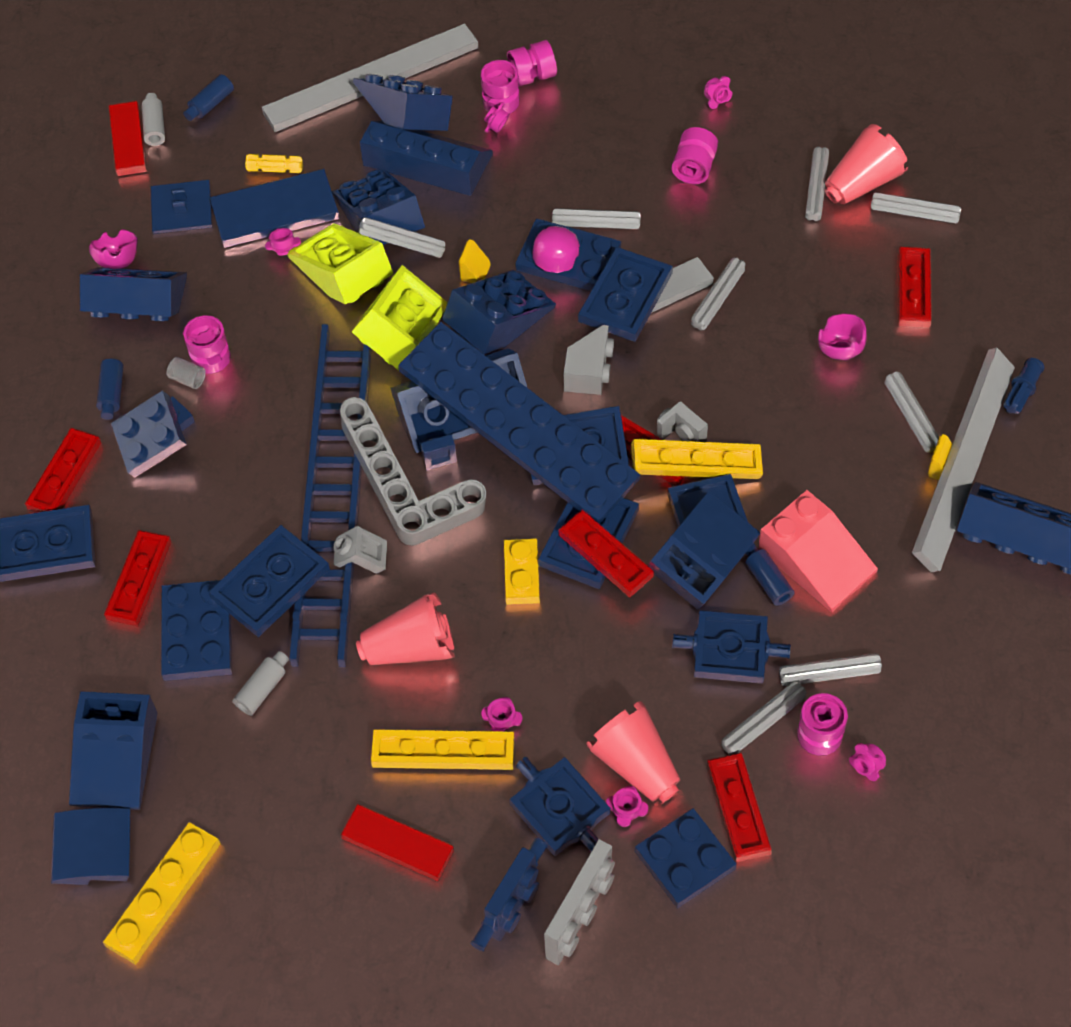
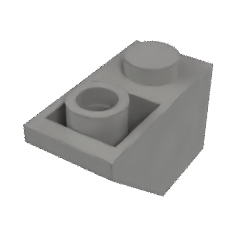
[563,325,614,395]

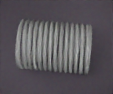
[167,357,205,389]

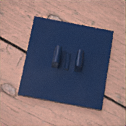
[151,180,212,234]

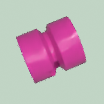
[507,40,557,87]
[481,60,520,114]
[672,127,718,184]
[183,315,231,374]
[797,693,848,756]

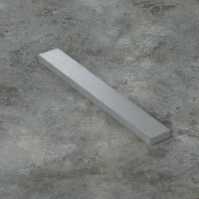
[262,24,478,132]
[912,348,1015,572]

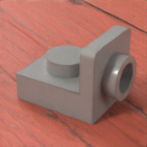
[657,401,708,442]
[334,526,387,574]

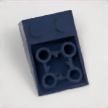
[353,74,453,131]
[332,170,425,245]
[442,270,556,355]
[647,491,760,610]
[69,691,158,810]

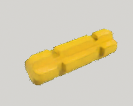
[245,154,303,173]

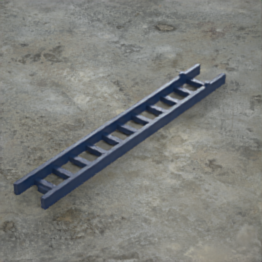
[289,324,372,667]

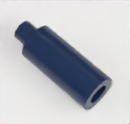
[183,74,234,121]
[96,359,124,420]
[745,543,795,606]

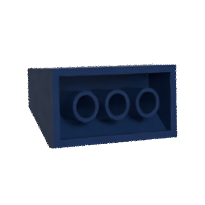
[360,121,493,196]
[390,348,528,453]
[957,482,1071,575]

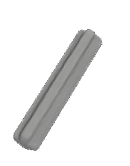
[805,146,829,221]
[871,192,961,224]
[552,208,641,229]
[359,217,445,258]
[691,257,746,331]
[885,371,940,453]
[779,653,882,686]
[721,682,807,755]

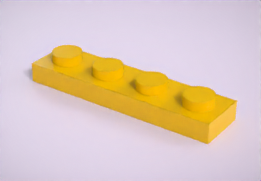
[631,439,763,479]
[371,730,514,770]
[103,822,220,965]

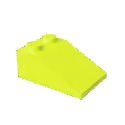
[287,223,394,304]
[352,265,448,370]

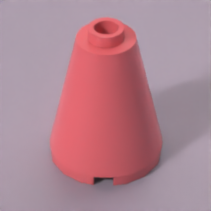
[825,124,908,205]
[356,592,455,665]
[586,701,681,803]

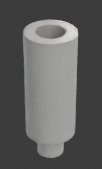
[141,93,165,146]
[232,651,289,716]

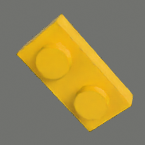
[504,539,540,605]

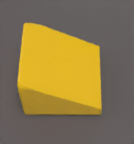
[459,239,491,283]
[928,434,953,480]

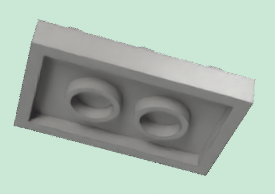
[544,839,615,966]

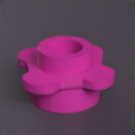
[704,76,732,109]
[484,102,510,133]
[265,228,301,256]
[481,697,522,732]
[849,743,886,781]
[606,786,648,827]

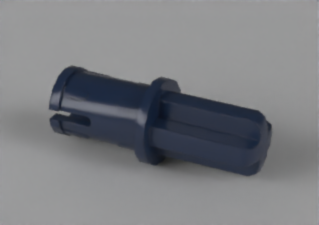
[1003,358,1045,414]

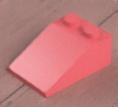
[758,490,878,613]

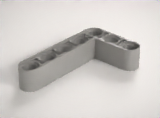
[340,397,486,546]

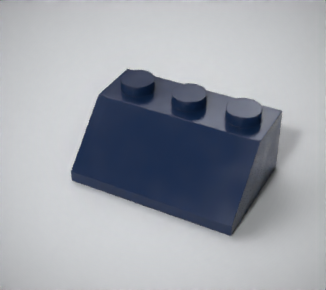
[80,267,187,321]

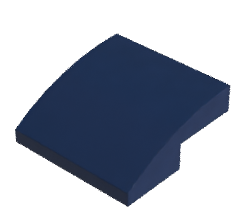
[51,808,130,885]

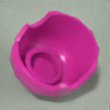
[533,226,580,273]
[89,229,138,269]
[818,313,867,360]

